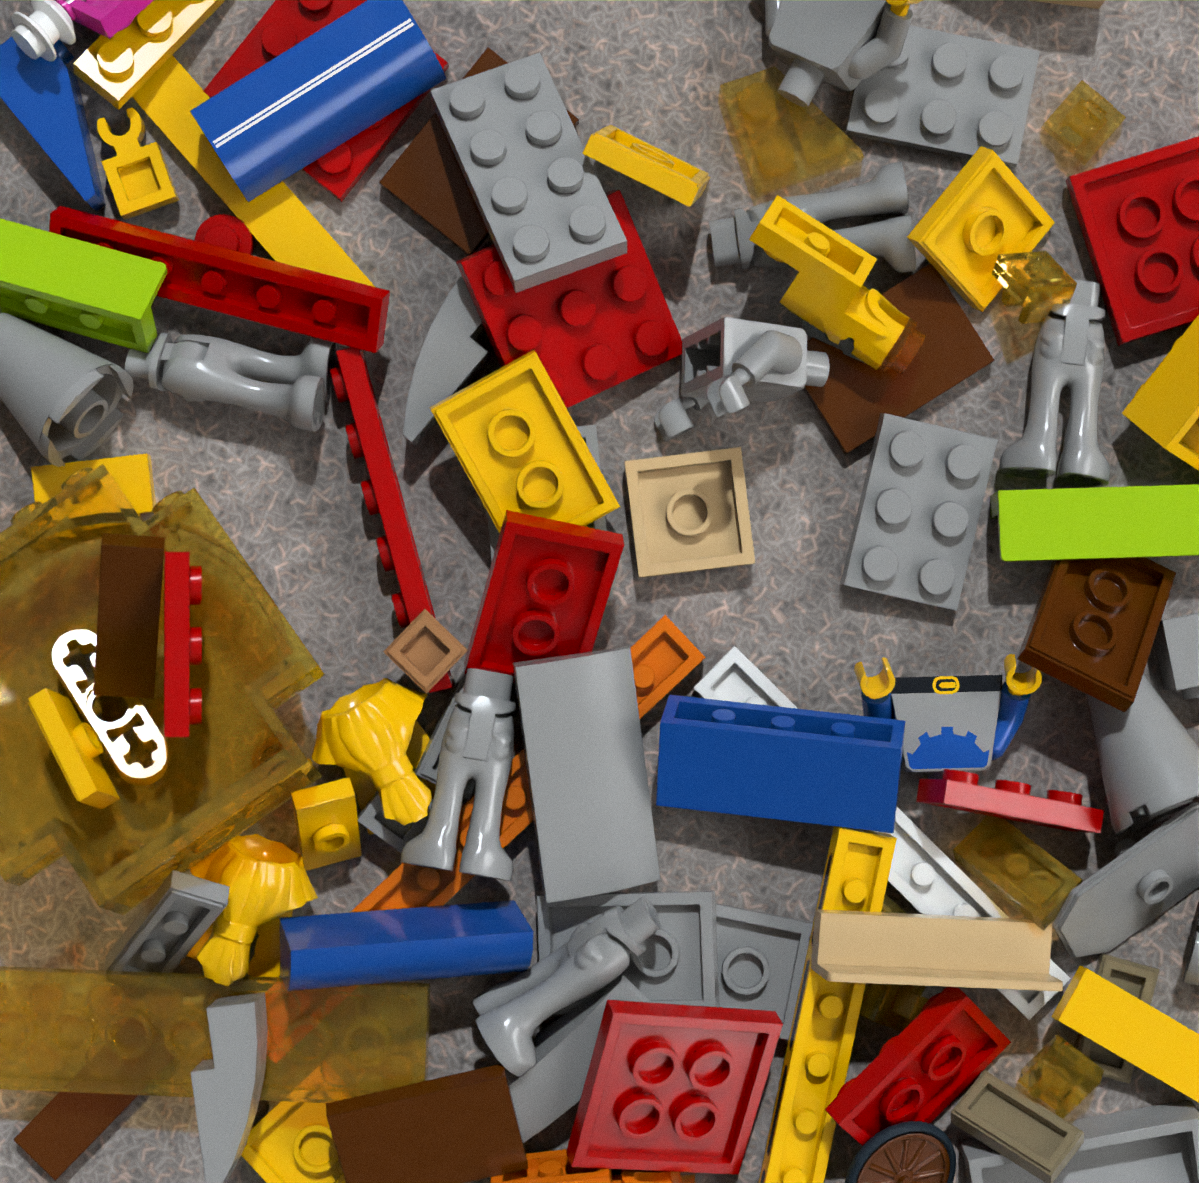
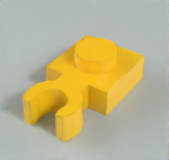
[97,107,180,220]

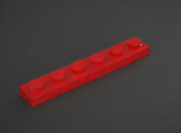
[49,206,390,353]
[330,347,454,693]

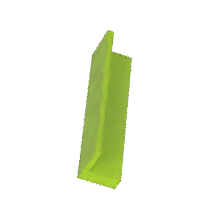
[0,218,167,354]
[990,484,1199,562]

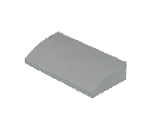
[512,646,661,903]
[960,1099,1199,1183]

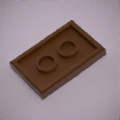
[379,47,579,256]
[803,263,995,455]
[1017,557,1176,713]
[326,1064,529,1183]

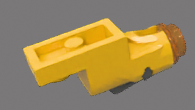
[749,195,927,375]

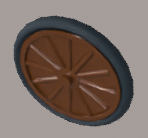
[845,1121,956,1183]

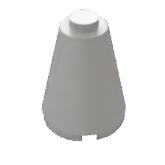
[0,313,134,467]
[1086,674,1199,835]

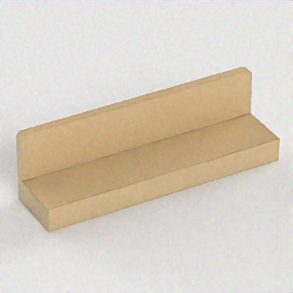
[811,909,1063,991]

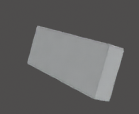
[104,870,230,989]

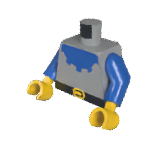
[854,654,1042,807]

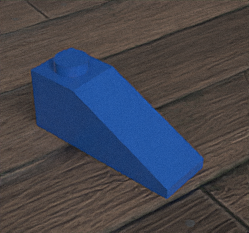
[0,36,106,212]

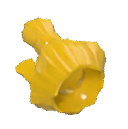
[311,678,436,835]
[186,833,318,986]

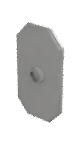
[1052,802,1199,957]

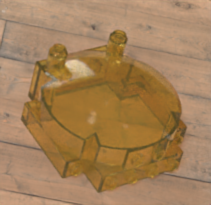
[0,464,325,915]

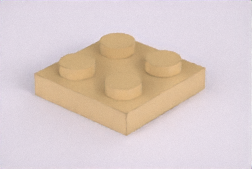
[624,447,755,578]

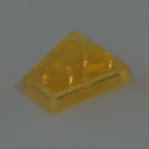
[719,66,864,198]

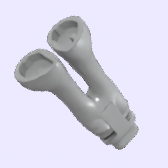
[709,162,916,272]
[999,278,1110,487]
[125,332,338,432]
[400,668,517,881]
[473,896,661,1077]

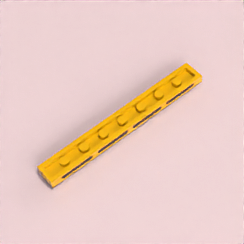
[758,826,897,1183]

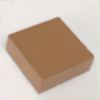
[383,609,469,693]

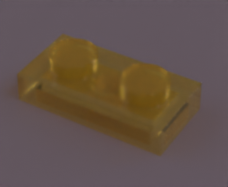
[953,816,1082,931]

